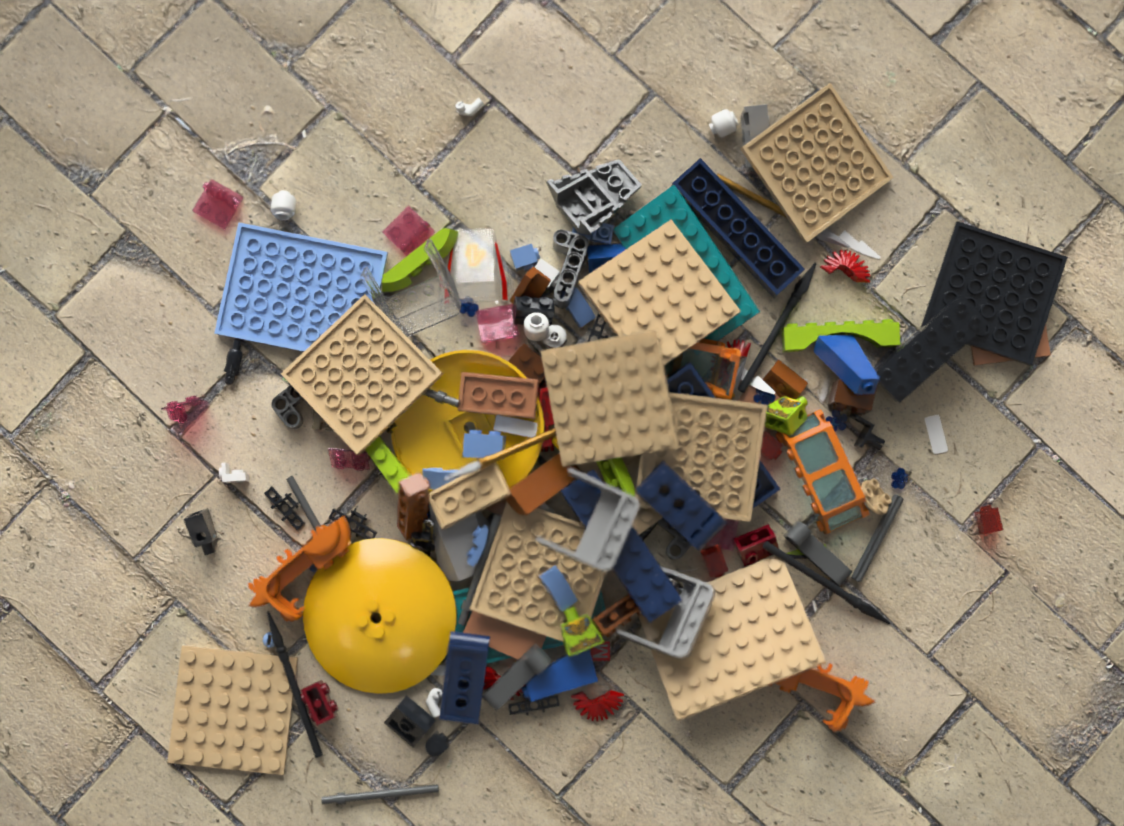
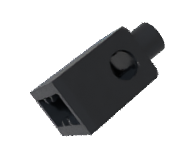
[183,508,217,555]

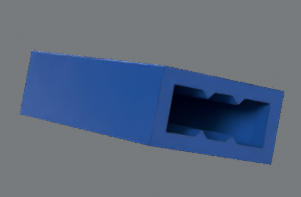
[813,335,880,394]
[522,649,598,701]

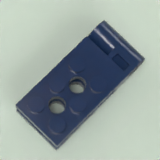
[636,460,728,551]
[439,631,490,725]

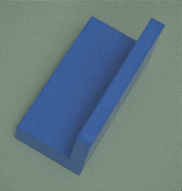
[587,243,626,274]

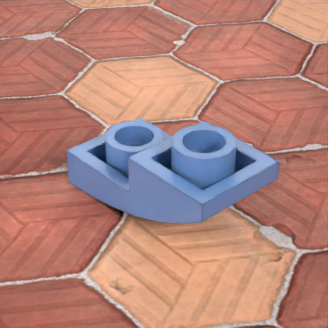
[572,223,614,244]
[561,287,596,328]
[422,468,460,490]
[466,523,488,567]
[539,566,578,612]

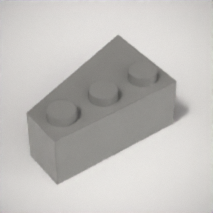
[740,104,770,172]

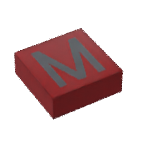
[591,641,610,661]

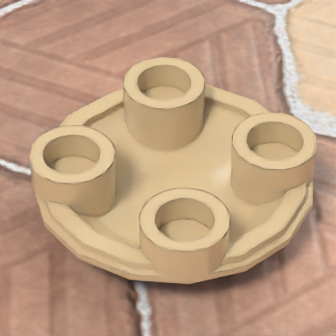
[861,478,892,515]

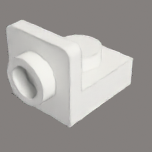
[219,463,249,483]

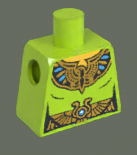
[764,396,808,435]
[560,606,604,657]

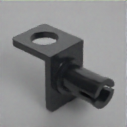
[849,414,885,451]

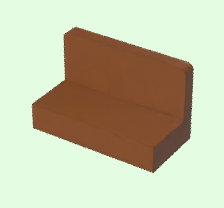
[509,267,551,304]
[762,360,808,400]

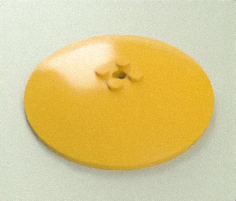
[391,350,544,493]
[303,538,457,694]

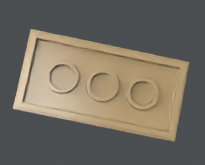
[429,461,512,530]

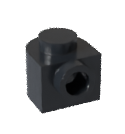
[425,731,450,756]

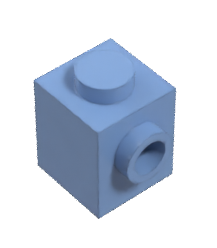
[510,244,540,272]

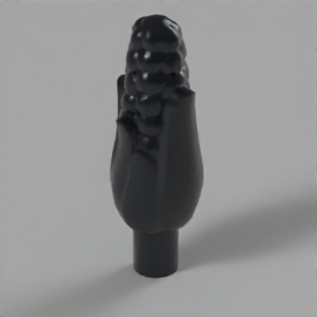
[224,340,242,385]

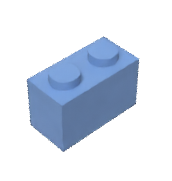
[463,430,506,459]

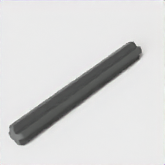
[851,495,904,582]

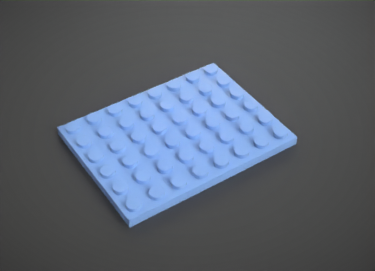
[214,223,388,352]

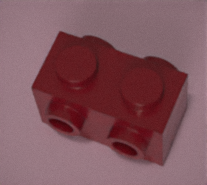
[733,524,779,567]
[301,680,339,726]

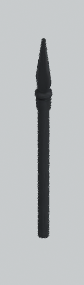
[738,263,817,393]
[763,541,890,624]
[267,611,323,758]

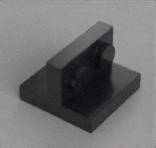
[384,695,436,748]

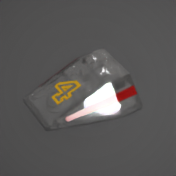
[438,228,515,306]

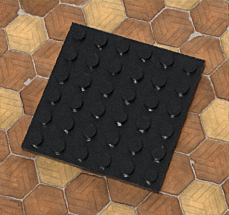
[920,221,1068,366]

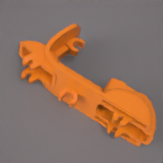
[248,516,351,622]
[768,663,876,732]

